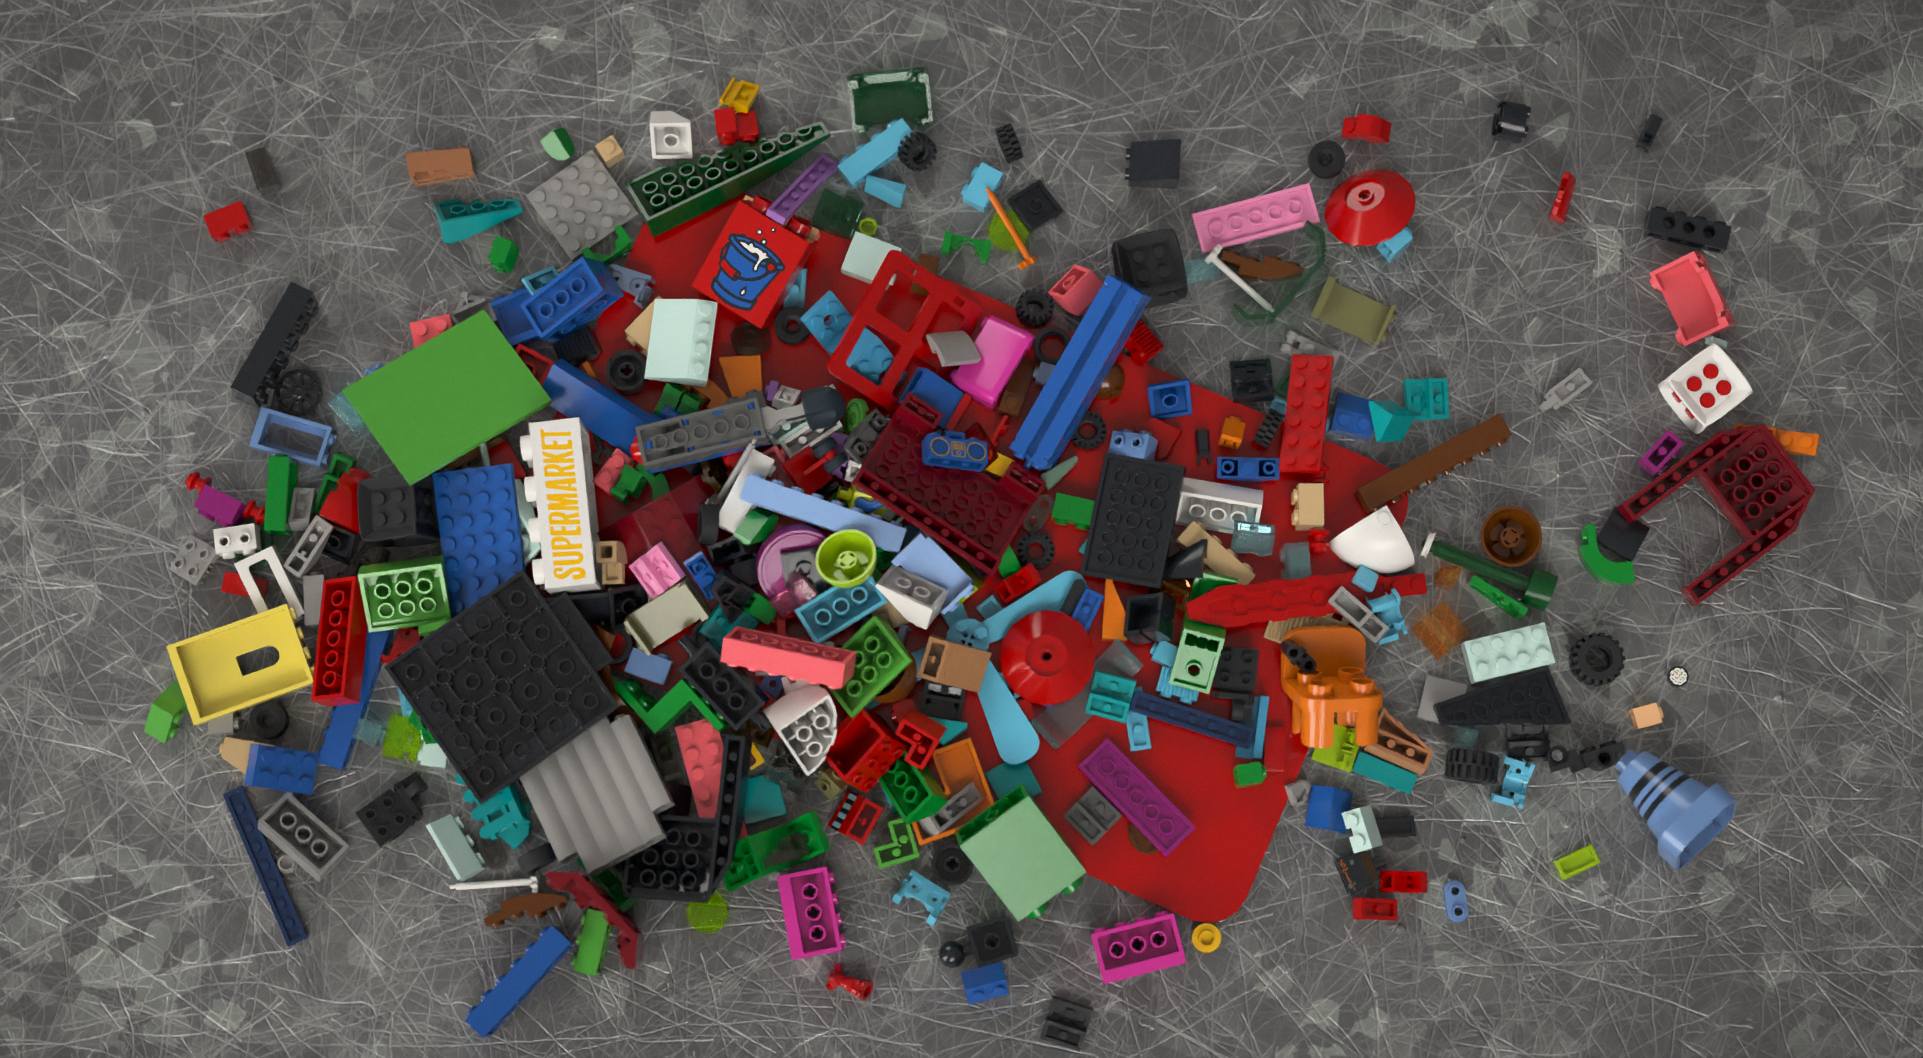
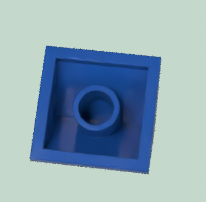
[1146,378,1192,419]
[1305,785,1353,834]

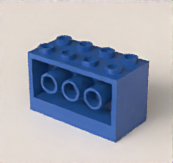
[520,257,624,342]

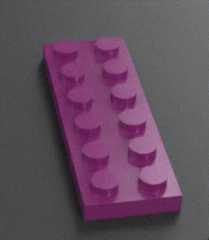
[1078,738,1196,857]

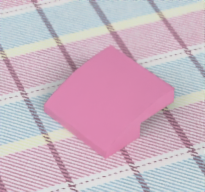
[629,541,686,599]

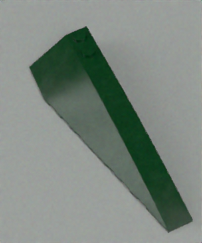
[625,121,831,237]

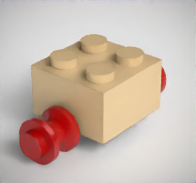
[1291,462,1331,552]

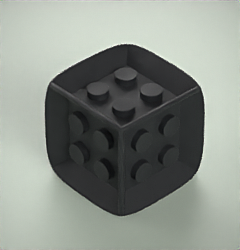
[1112,229,1188,309]
[357,474,440,547]

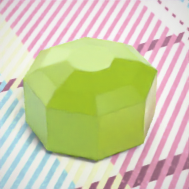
[858,217,878,237]

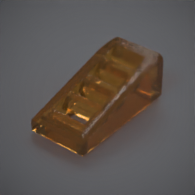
[1434,566,1461,591]

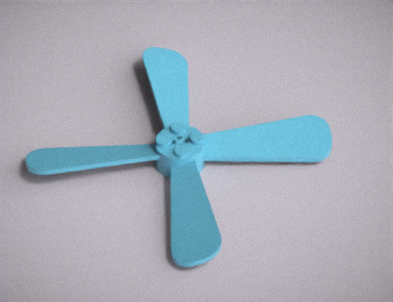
[865,523,1088,765]

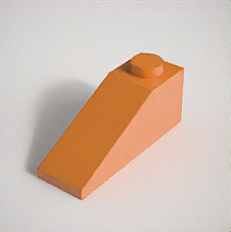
[1101,579,1127,642]

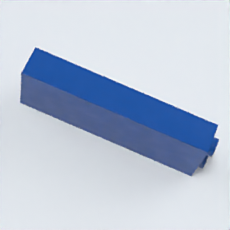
[542,358,660,457]

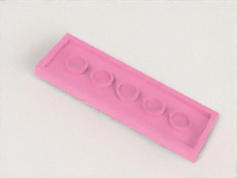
[1191,183,1320,254]

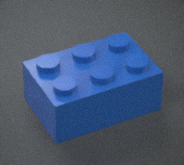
[244,744,319,795]

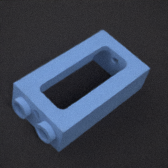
[249,407,337,469]

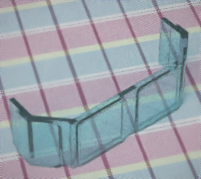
[1030,638,1144,750]

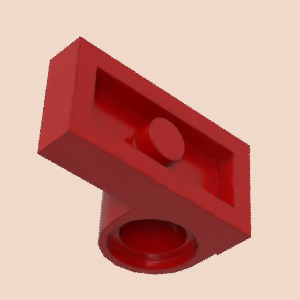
[1353,898,1398,921]

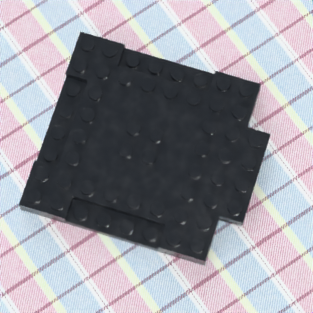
[384,569,621,805]

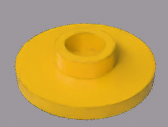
[1192,923,1221,953]

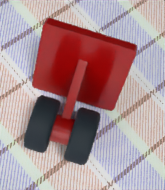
[782,437,848,495]

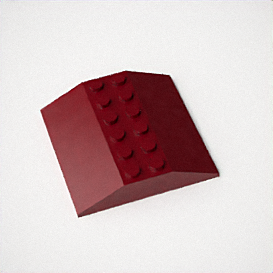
[597,473,760,612]

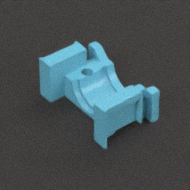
[1365,588,1408,646]
[1490,753,1535,809]
[892,870,951,926]

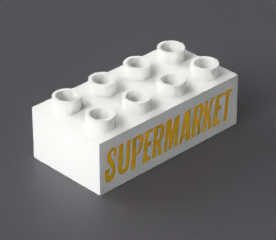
[520,417,605,597]

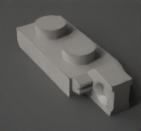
[1538,367,1593,413]

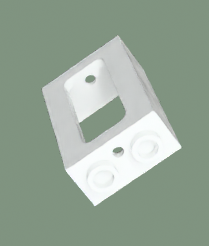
[234,545,304,622]

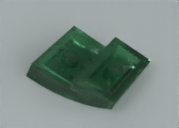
[809,188,864,239]

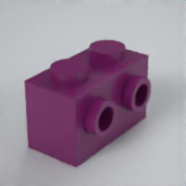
[1637,429,1684,477]

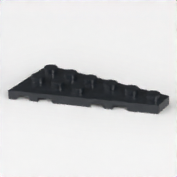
[1432,666,1571,725]

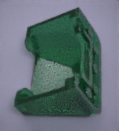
[847,67,933,132]

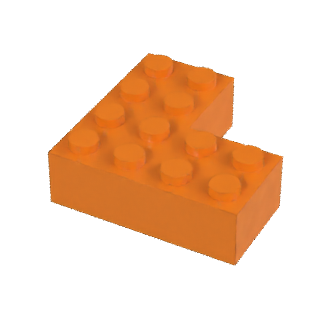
[912,738,994,846]

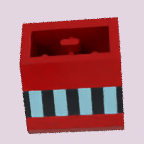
[827,789,884,846]

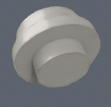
[277,853,298,874]

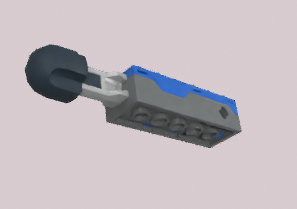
[630,387,845,474]

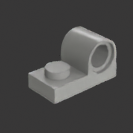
[288,488,316,531]

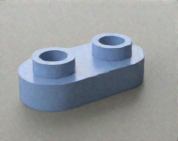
[1443,880,1468,923]

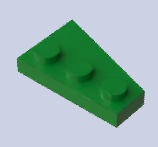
[1467,575,1528,620]

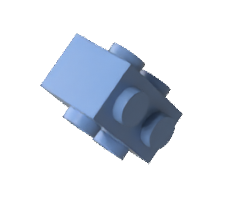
[1108,429,1158,461]

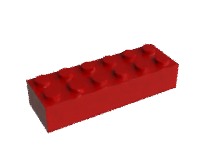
[311,576,367,707]

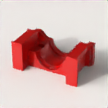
[379,626,423,664]

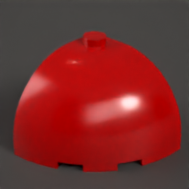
[319,466,374,534]

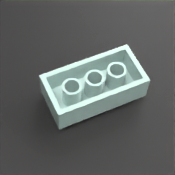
[1460,622,1555,684]

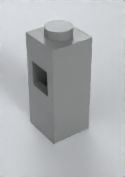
[303,572,328,628]

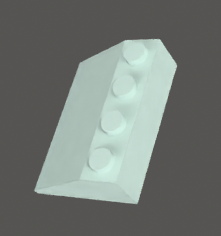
[644,299,718,387]

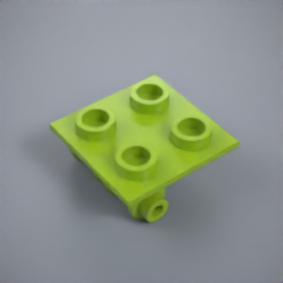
[1311,724,1359,773]

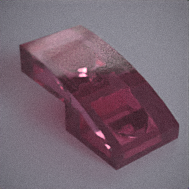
[769,578,818,617]

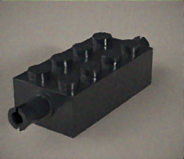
[676,633,772,734]

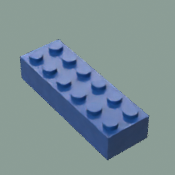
[465,926,576,1038]

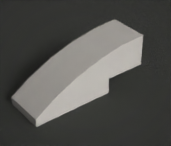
[1328,586,1389,646]

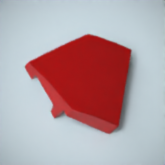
[1134,418,1183,461]

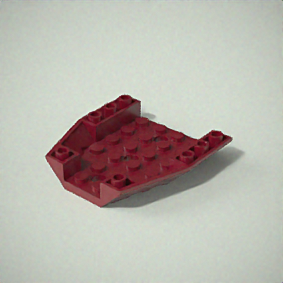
[545,872,644,970]

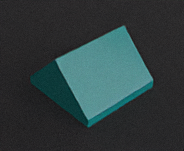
[1368,401,1415,442]
[929,717,968,747]

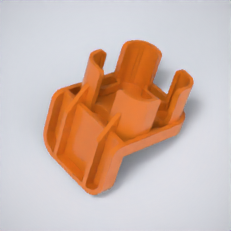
[1281,625,1383,748]

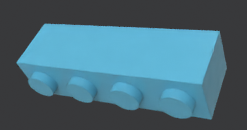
[837,118,914,189]

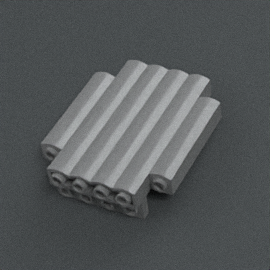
[520,714,675,877]

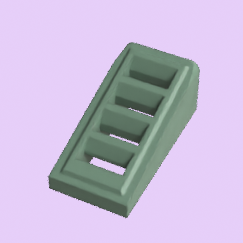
[1040,456,1078,491]

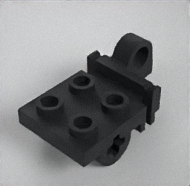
[1212,646,1259,723]
[1547,740,1625,773]
[356,771,428,847]

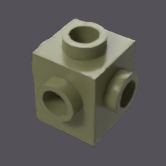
[814,766,849,801]

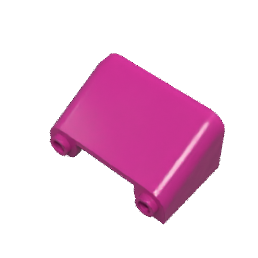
[949,315,1035,410]

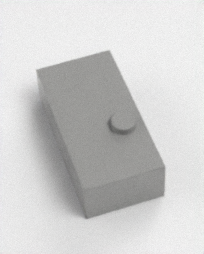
[258,792,350,883]

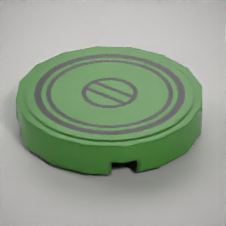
[844,398,869,436]

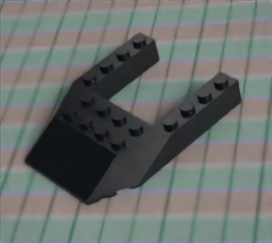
[615,730,752,903]

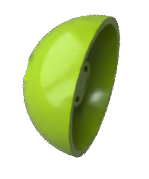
[815,529,877,588]

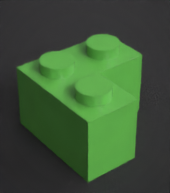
[144,681,189,743]
[873,818,920,870]

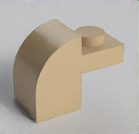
[596,541,627,585]

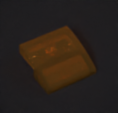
[1411,602,1470,660]

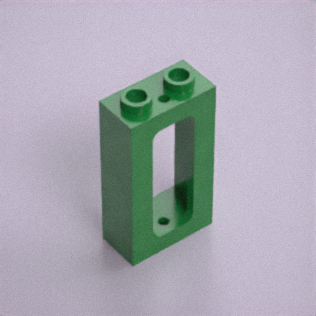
[264,453,298,537]

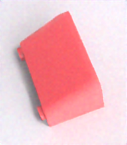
[1649,251,1735,347]

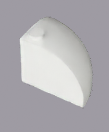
[1329,505,1415,574]
[763,686,837,776]

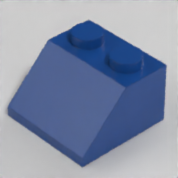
[1329,392,1374,441]
[961,962,1010,1004]

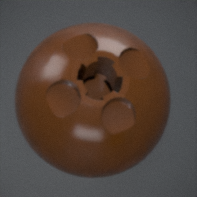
[1480,506,1542,567]
[873,647,917,703]

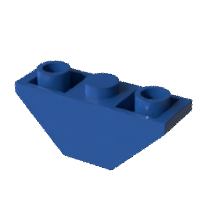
[1217,457,1280,482]
[683,551,716,601]

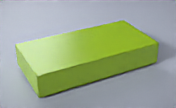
[1553,844,1601,881]

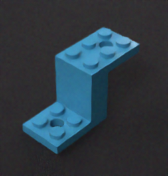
[800,290,908,386]

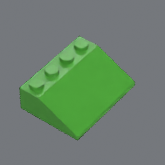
[358,555,452,632]
[826,615,912,718]

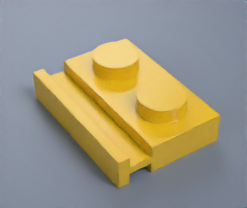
[719,77,760,114]

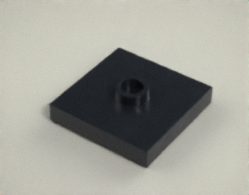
[1007,179,1063,234]

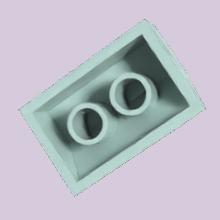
[426,814,486,882]

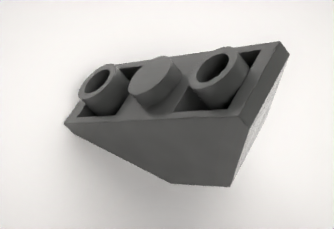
[843,409,889,464]

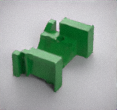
[581,225,633,267]
[941,231,992,265]
[610,464,648,506]

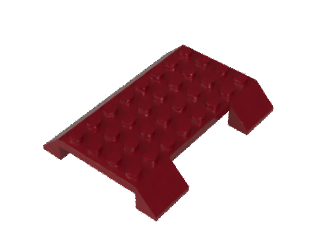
[851,392,1047,576]

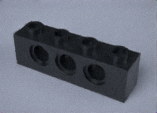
[1643,206,1732,254]

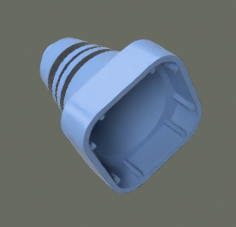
[1615,749,1737,871]

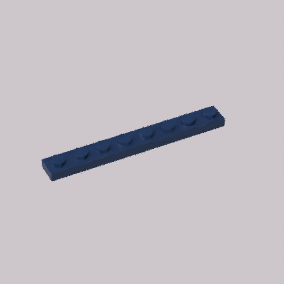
[223,786,309,947]

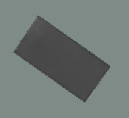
[1375,816,1416,839]

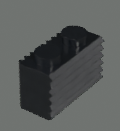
[553,327,603,368]

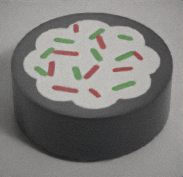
[1666,666,1689,687]

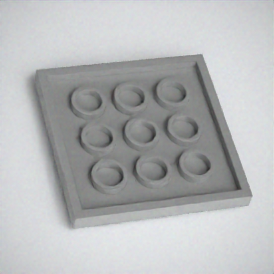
[526,150,639,262]

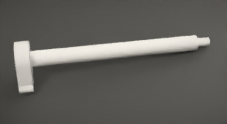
[1204,244,1275,313]
[450,873,541,894]

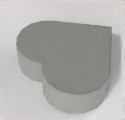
[1284,779,1310,806]

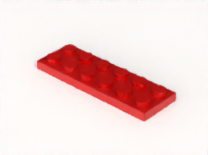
[1279,354,1334,474]

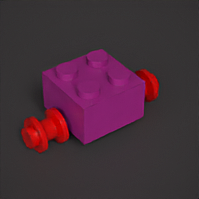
[185,471,265,527]

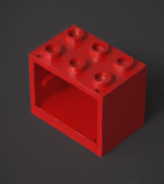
[825,707,908,793]

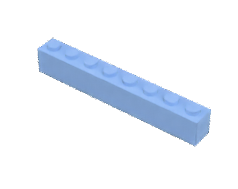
[738,472,907,554]

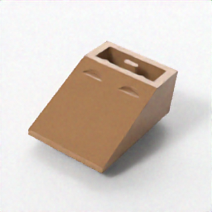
[918,634,991,693]

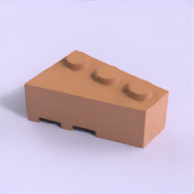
[406,146,476,187]
[1364,707,1434,775]

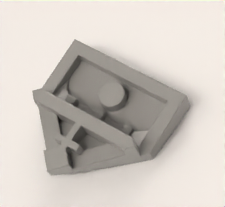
[452,291,499,325]

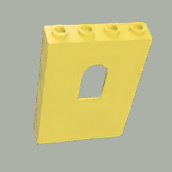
[166,604,315,726]

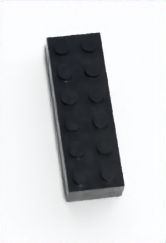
[231,282,319,409]

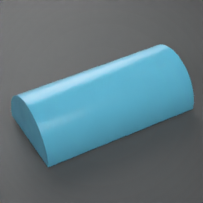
[794,575,888,644]

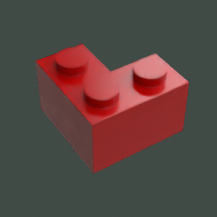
[714,107,760,146]
[895,707,947,770]

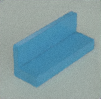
[1235,696,1269,760]

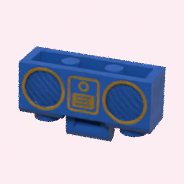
[921,430,988,472]

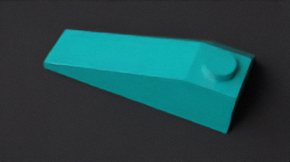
[434,199,522,243]

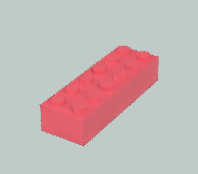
[721,626,857,689]
[675,719,749,840]

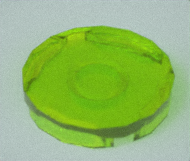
[989,211,1028,252]
[686,893,729,934]

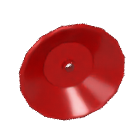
[1324,169,1416,246]
[999,610,1095,706]

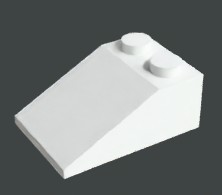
[876,564,949,629]

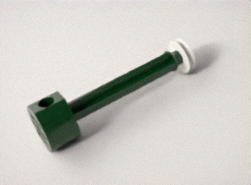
[1419,529,1558,611]

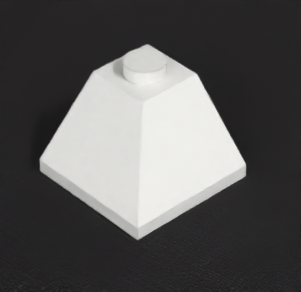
[650,111,693,159]

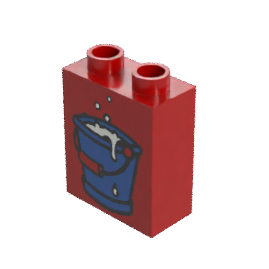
[691,194,818,329]

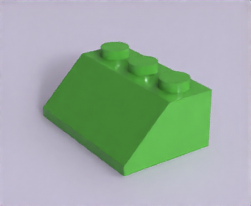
[572,909,612,976]

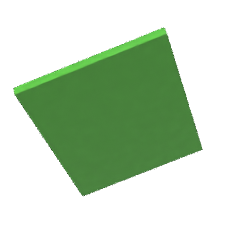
[342,309,552,486]

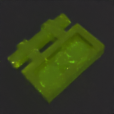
[382,715,421,762]

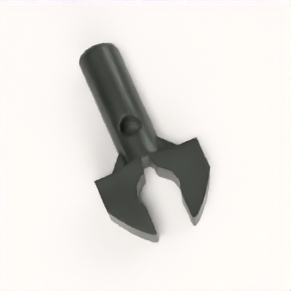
[591,432,613,467]

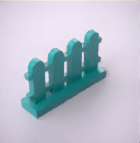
[455,773,531,840]

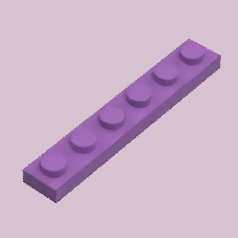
[766,153,839,225]

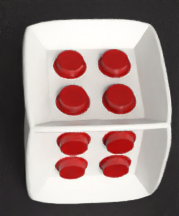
[1658,343,1753,434]

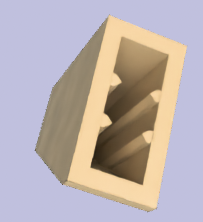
[219,737,278,774]

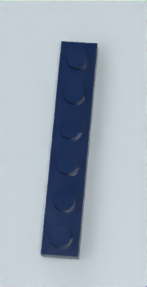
[1129,690,1255,749]

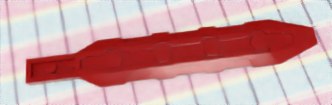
[1186,570,1427,628]

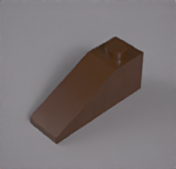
[998,358,1037,420]

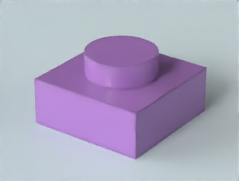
[764,380,781,404]

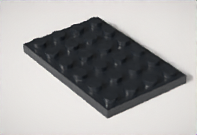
[1080,453,1186,589]

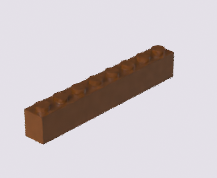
[1355,413,1512,514]

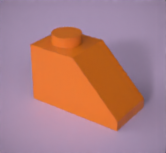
[1218,416,1246,450]

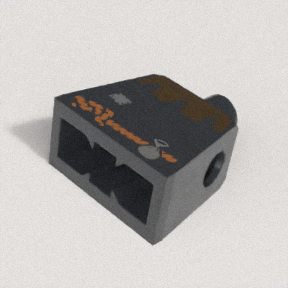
[1333,851,1387,896]

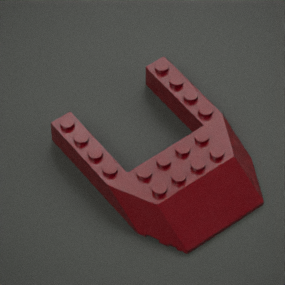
[1616,424,1815,606]

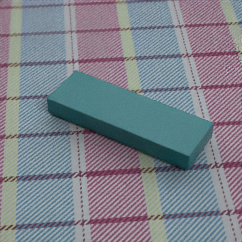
[1351,751,1418,795]

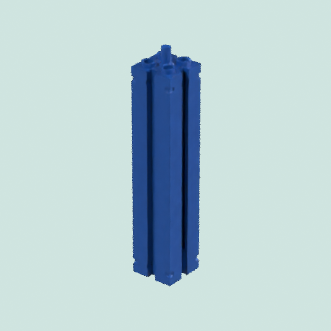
[1009,274,1152,471]

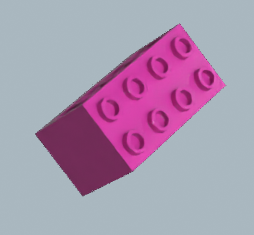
[777,867,847,960]
[1090,910,1187,984]

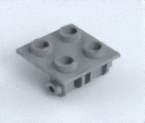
[169,535,220,587]

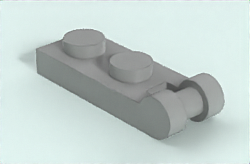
[1280,331,1341,370]

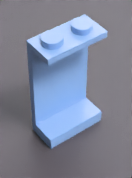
[891,530,975,614]

